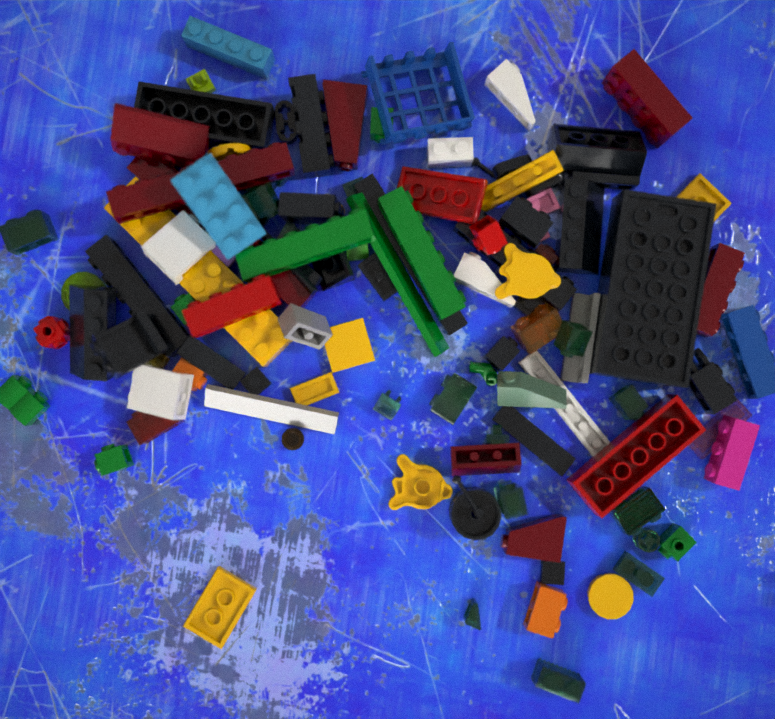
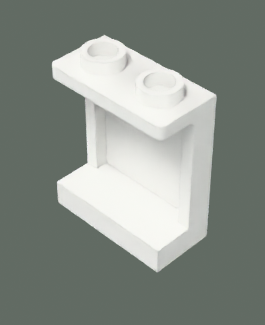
[141,210,216,285]
[127,364,194,420]

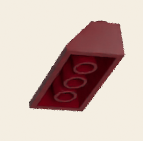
[110,103,209,168]

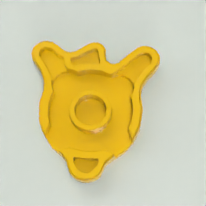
[495,243,561,299]
[388,454,453,510]

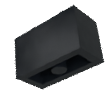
[498,196,554,248]

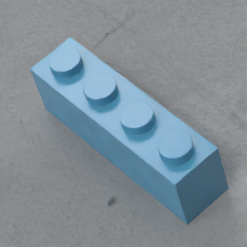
[181,16,275,79]

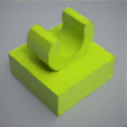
[186,69,217,93]

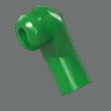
[469,361,498,386]

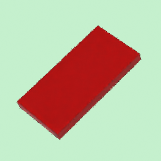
[397,166,488,224]

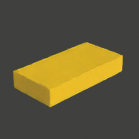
[290,372,340,406]

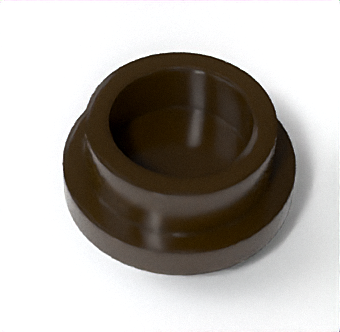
[282,428,304,450]

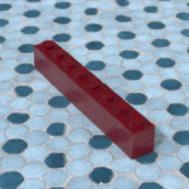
[106,142,295,224]

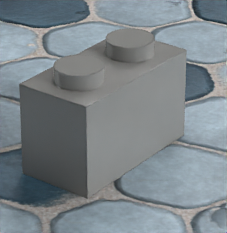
[278,303,333,350]

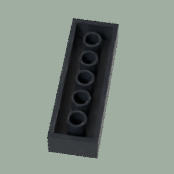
[134,82,275,150]

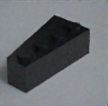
[288,74,335,179]

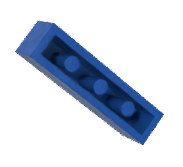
[720,305,775,399]

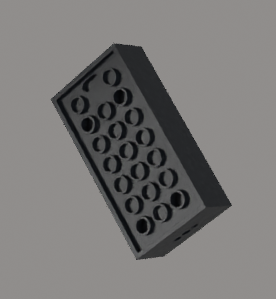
[589,189,716,388]

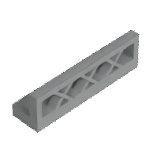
[560,293,601,384]

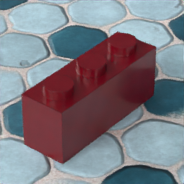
[450,443,522,476]

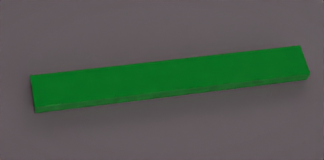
[346,192,450,357]

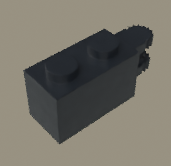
[689,348,737,414]

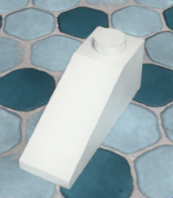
[484,59,536,132]
[454,252,516,308]

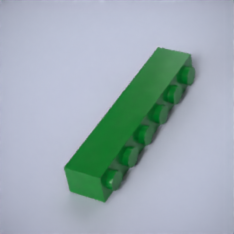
[377,186,466,321]
[235,209,377,283]

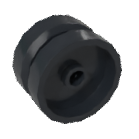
[448,486,502,540]

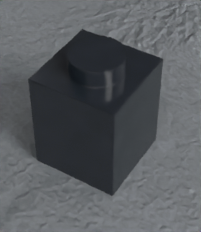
[483,336,520,371]

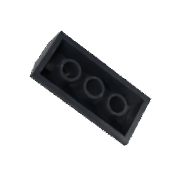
[551,124,647,177]
[554,178,604,275]
[69,284,116,381]

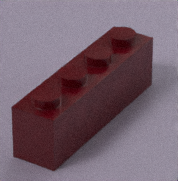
[697,243,745,337]

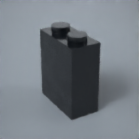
[278,192,344,225]

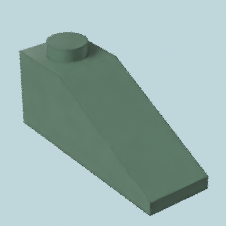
[497,371,567,409]

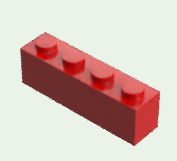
[182,275,282,338]

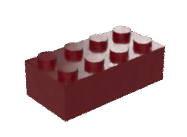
[602,49,693,149]

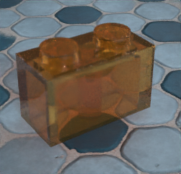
[510,303,567,354]

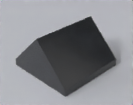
[312,251,355,291]

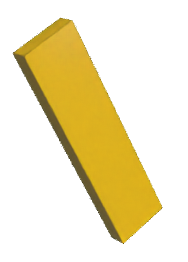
[481,149,564,213]

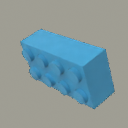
[170,153,266,260]

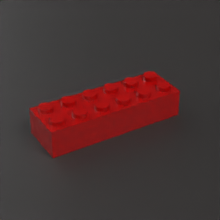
[566,394,706,518]

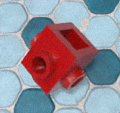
[33,316,70,349]

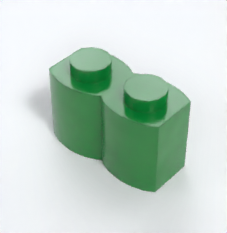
[0,375,50,426]

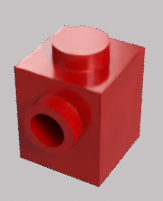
[469,215,508,255]

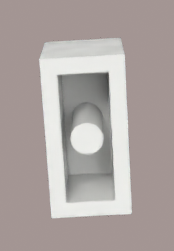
[427,137,474,168]

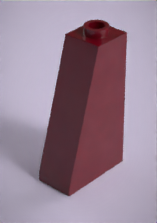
[323,80,368,172]

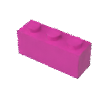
[704,415,760,490]

